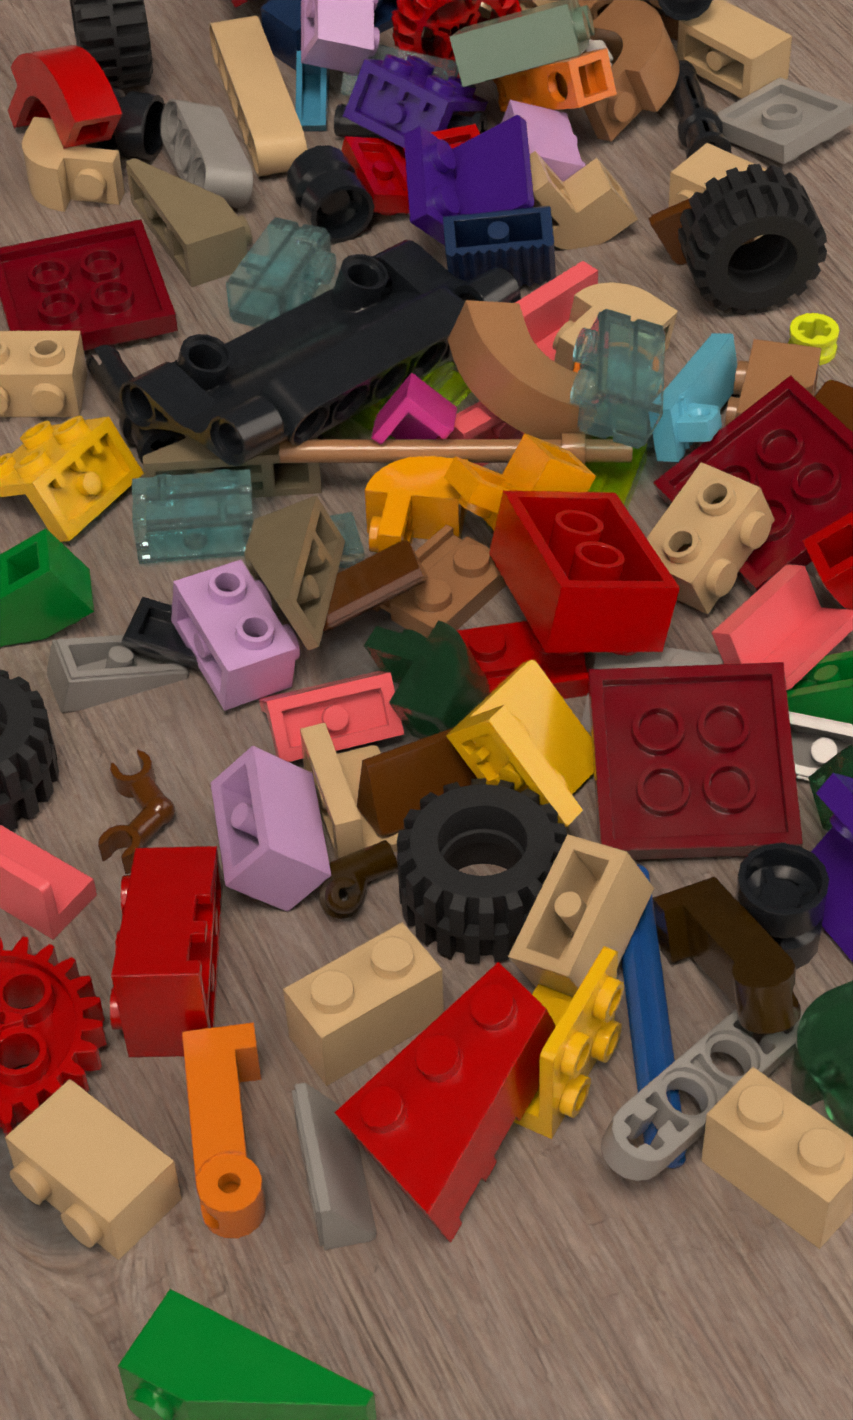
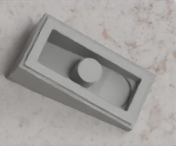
[47,635,188,713]

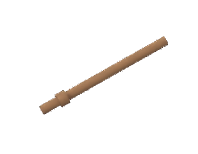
[279,433,633,465]

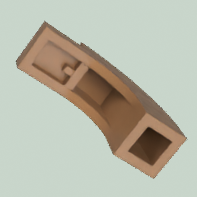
[583,0,680,141]
[448,300,653,439]

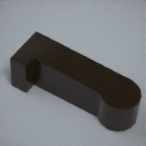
[652,876,801,1034]

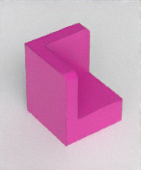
[371,373,457,445]

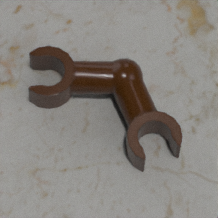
[98,750,175,874]

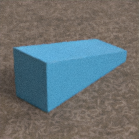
[295,51,330,131]

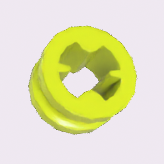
[788,313,840,366]

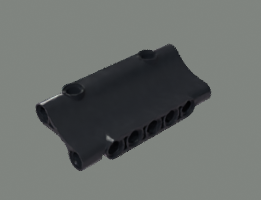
[119,240,521,467]

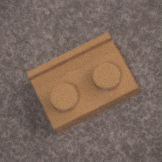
[373,524,507,647]

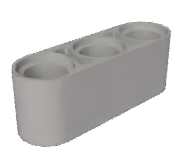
[160,99,253,208]

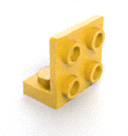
[0,416,144,542]
[446,660,594,827]
[514,946,624,1139]

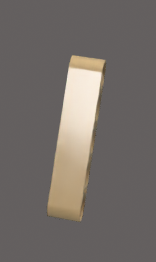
[209,15,307,177]

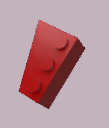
[110,846,223,1058]
[334,962,556,1243]

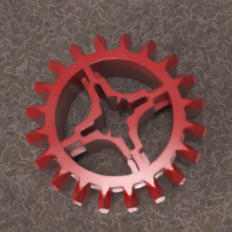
[391,0,522,78]

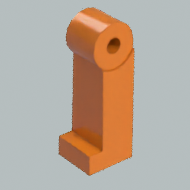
[493,48,617,112]
[182,1022,266,1239]

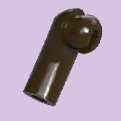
[318,840,398,919]

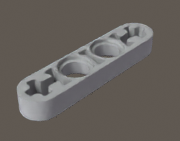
[601,1009,805,1181]

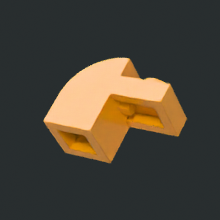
[444,433,596,530]
[365,456,468,552]

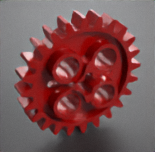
[0,936,107,1137]

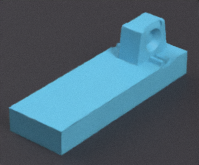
[649,333,737,462]

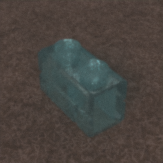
[226,217,336,327]
[570,309,665,449]
[132,469,255,564]

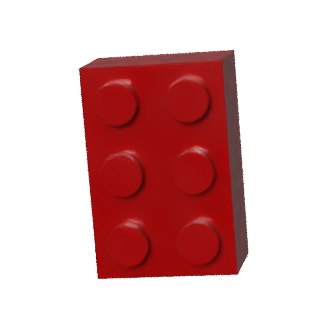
[489,490,680,656]

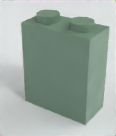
[450,0,595,87]

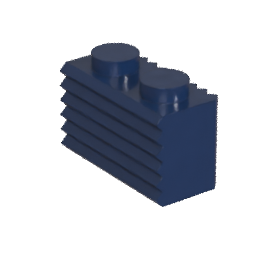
[443,206,556,288]

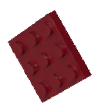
[0,219,178,351]
[653,375,853,593]
[587,662,803,860]

